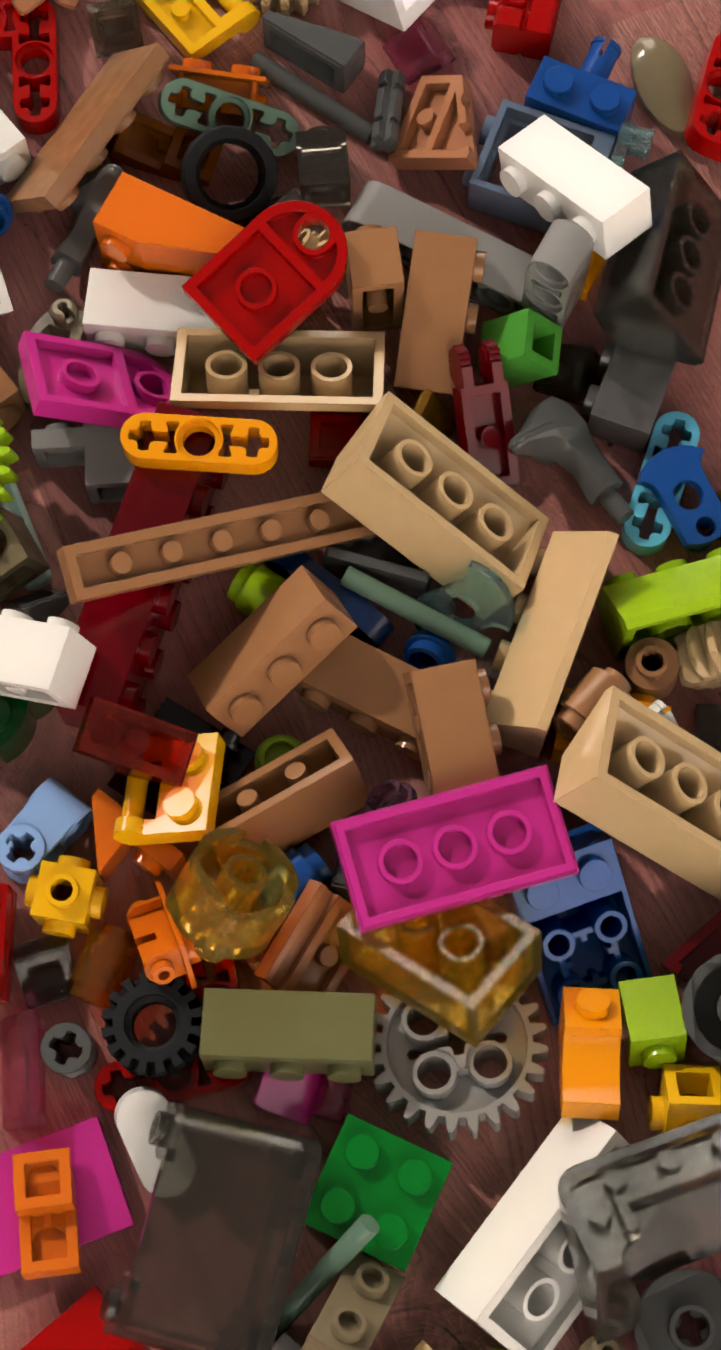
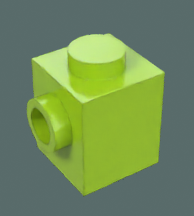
[618,974,687,1069]

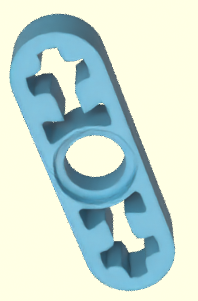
[621,411,700,556]

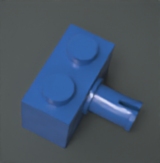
[524,36,637,161]

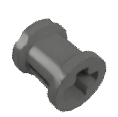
[40,1022,98,1079]

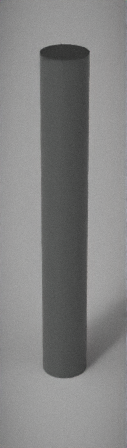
[248,51,373,145]

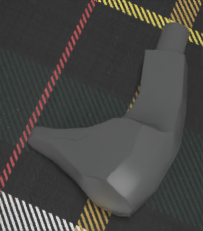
[44,164,126,293]
[508,396,634,525]

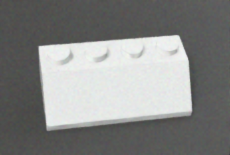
[434,1118,672,1350]

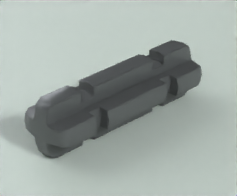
[371,68,406,154]

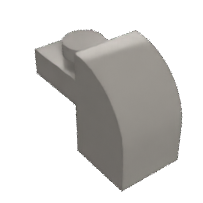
[31,423,135,504]

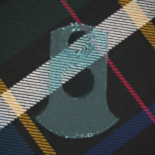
[611,121,655,169]
[413,561,515,642]

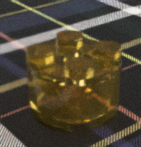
[165,828,299,963]

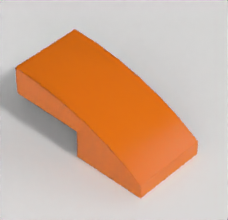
[12,1147,83,1280]

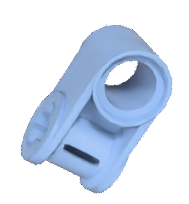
[0,777,93,884]

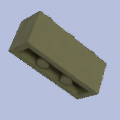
[199,988,378,1083]

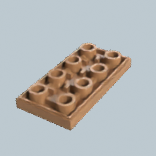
[6,43,170,214]

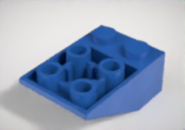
[504,823,653,1026]

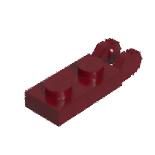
[448,339,521,486]

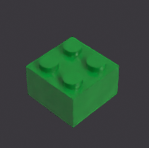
[299,1113,453,1272]

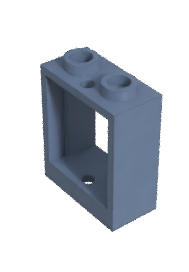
[462,99,616,234]

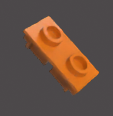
[168,58,272,119]
[126,879,201,989]

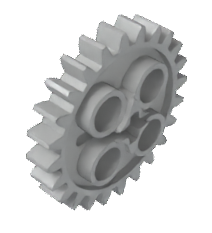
[373,957,549,1141]

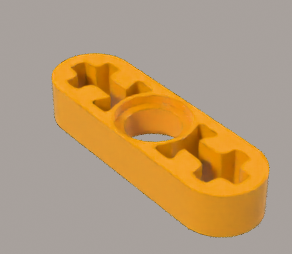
[120,413,279,475]

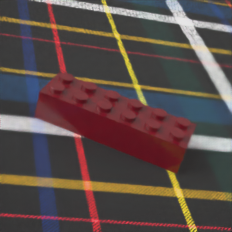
[56,401,229,743]

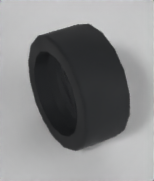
[180,125,278,223]

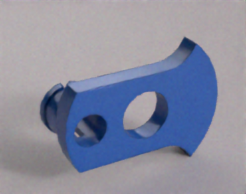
[636,445,721,553]

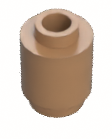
[624,637,679,700]
[552,667,631,743]

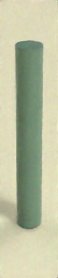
[340,566,492,658]
[259,1214,380,1342]

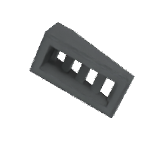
[263,10,365,93]

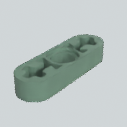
[158,78,300,158]

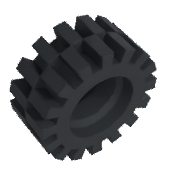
[101,972,203,1080]

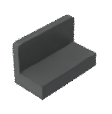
[324,536,432,602]

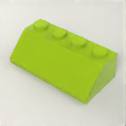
[596,547,721,661]

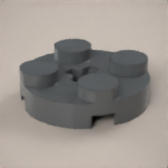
[632,1268,721,1350]

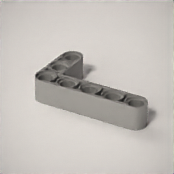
[342,180,594,328]

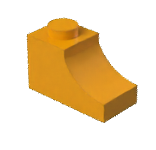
[557,986,622,1121]

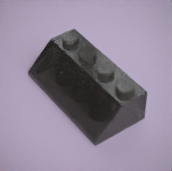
[593,150,721,366]

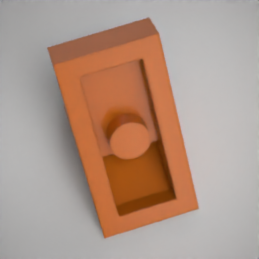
[91,788,188,881]

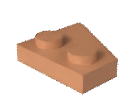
[388,75,479,170]

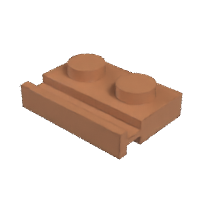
[253,879,370,992]

